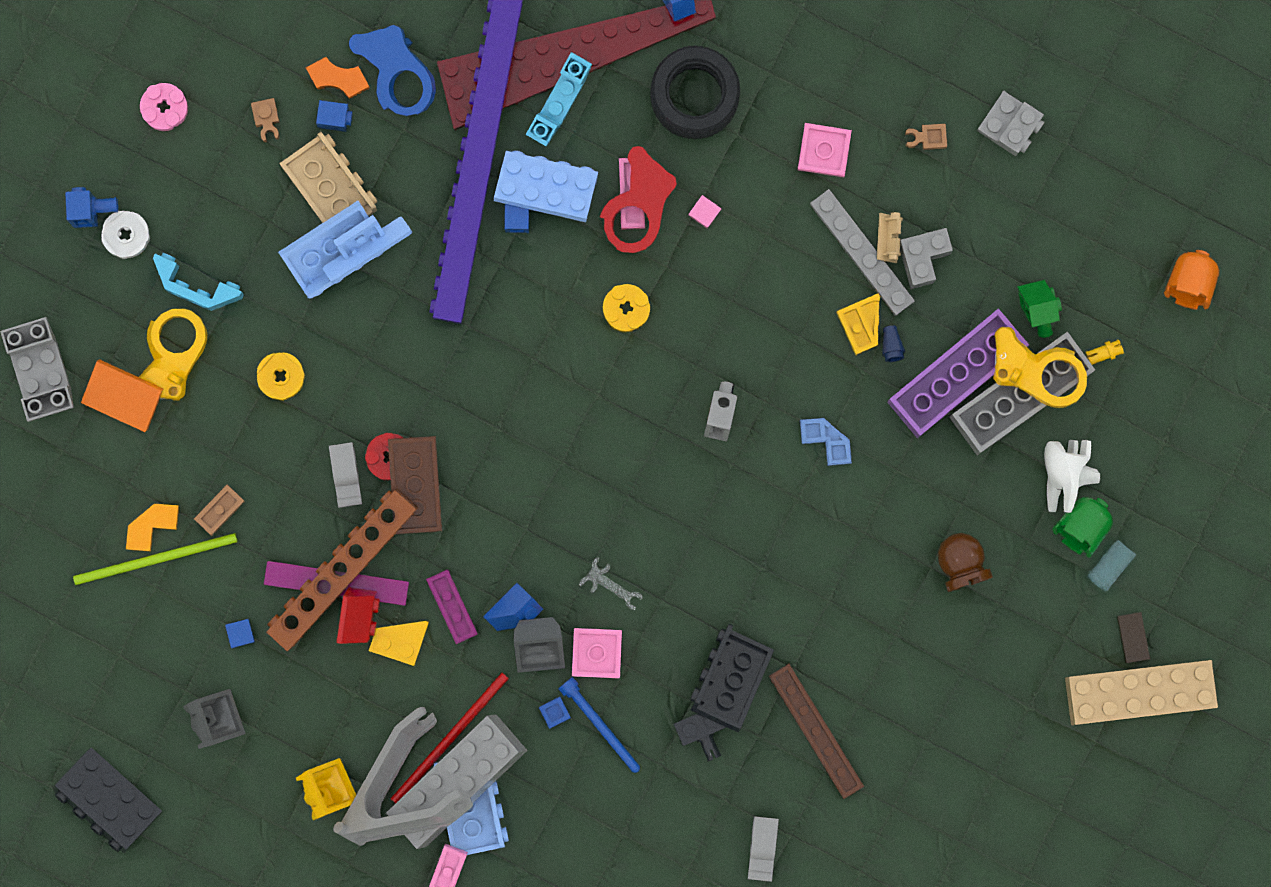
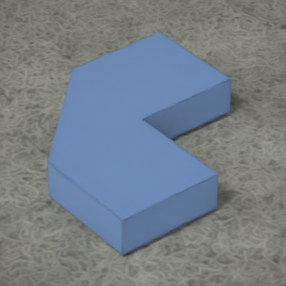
[800,418,852,466]

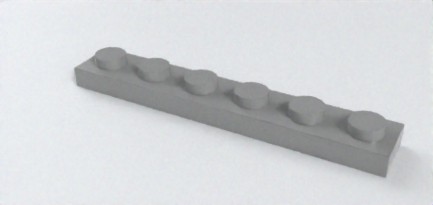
[810,189,915,316]

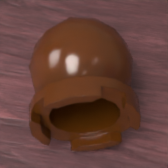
[937,533,993,592]

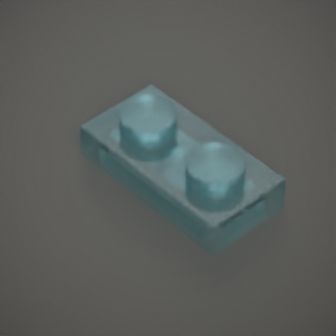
[1087,540,1136,592]

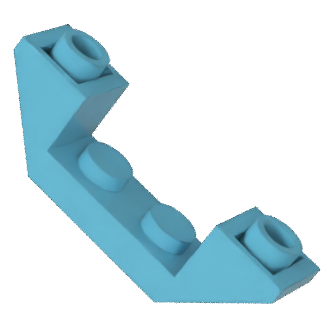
[526,52,592,146]
[153,253,244,311]

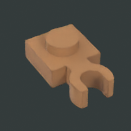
[251,98,280,142]
[905,124,947,150]

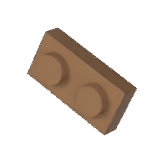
[194,485,245,536]

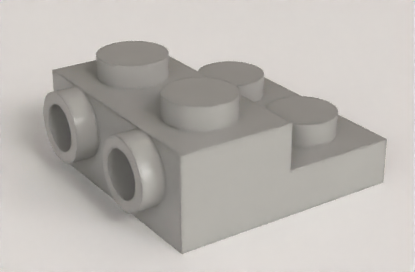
[977,91,1044,156]

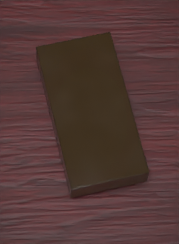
[1117,612,1150,663]

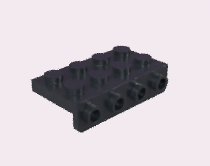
[690,623,774,732]
[54,748,162,853]

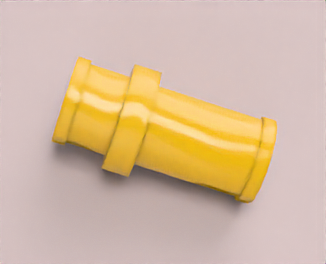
[1085,339,1124,365]

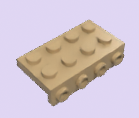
[280,132,378,223]

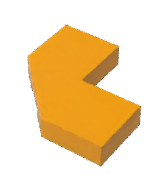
[126,504,179,552]

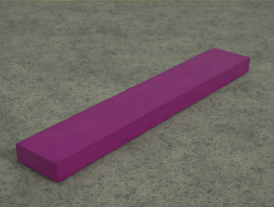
[264,561,409,606]

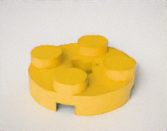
[603,284,650,332]
[257,353,305,401]

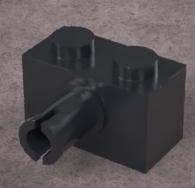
[673,714,726,762]

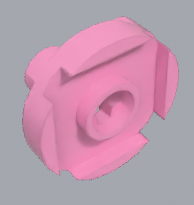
[140,83,188,131]

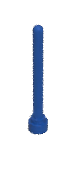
[558,677,640,773]

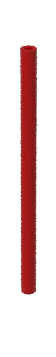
[391,672,509,803]

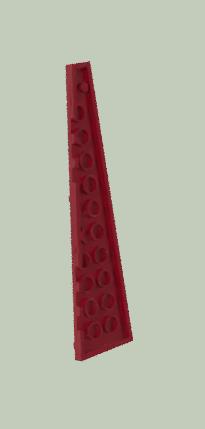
[437,0,716,131]

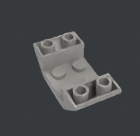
[0,317,74,422]

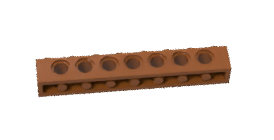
[266,490,418,652]

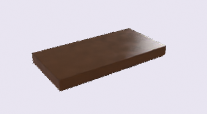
[388,436,442,534]

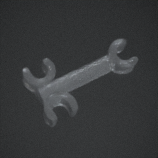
[579,557,643,610]

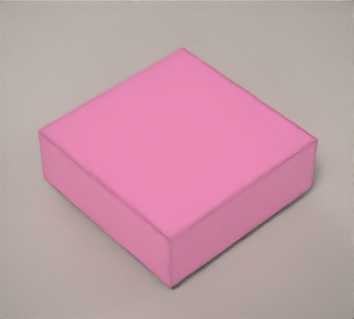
[688,195,721,229]

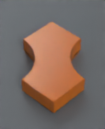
[306,57,370,99]

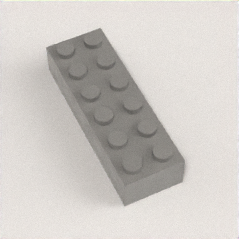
[949,332,1095,455]
[386,715,528,849]

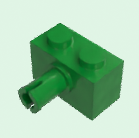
[1017,280,1062,338]

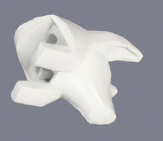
[1044,440,1100,513]

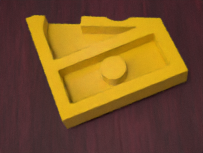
[836,293,880,355]
[369,621,429,666]

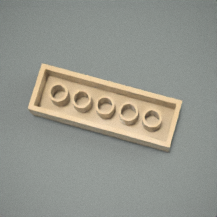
[1065,660,1218,725]

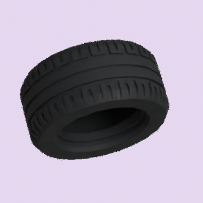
[650,45,740,139]

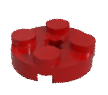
[365,433,403,481]

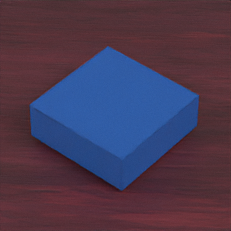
[225,619,255,648]
[539,697,571,729]

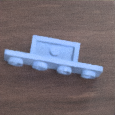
[322,215,412,284]

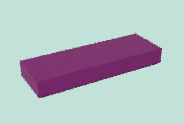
[426,569,478,645]

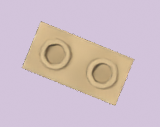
[877,212,903,263]

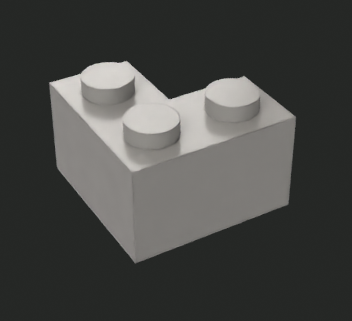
[900,228,953,289]

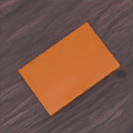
[81,359,164,432]

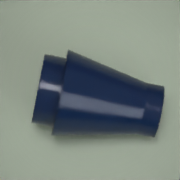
[882,326,906,362]

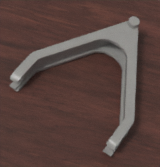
[333,707,473,846]

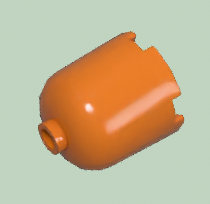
[1164,250,1219,310]

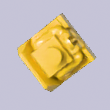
[296,758,356,820]

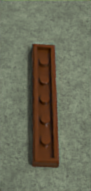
[769,664,864,799]

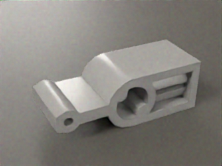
[329,442,362,508]
[748,816,779,882]

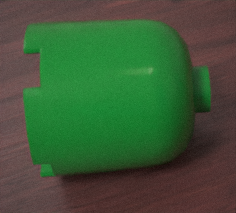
[1052,497,1113,558]

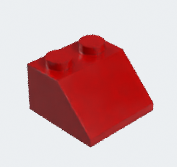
[337,587,380,644]

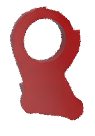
[600,146,677,253]

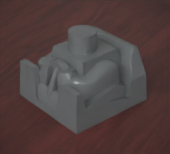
[514,617,565,673]
[183,689,245,749]

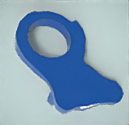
[349,25,436,116]

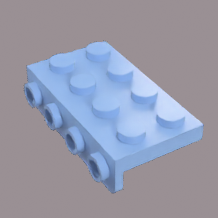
[494,151,598,222]
[278,201,382,298]
[434,763,509,855]

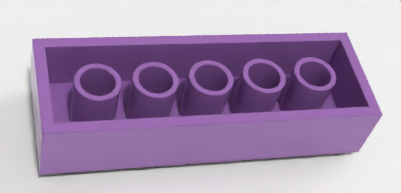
[887,309,1029,438]

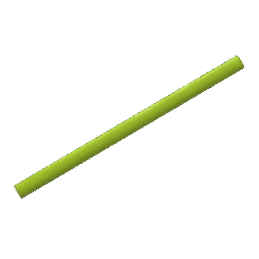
[73,533,238,585]

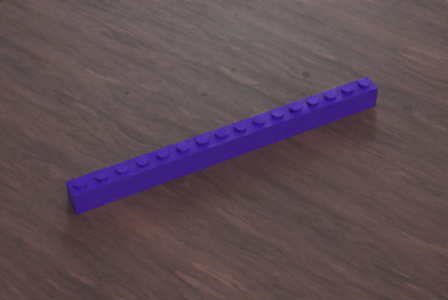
[429,0,523,324]

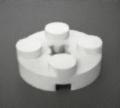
[101,211,150,259]

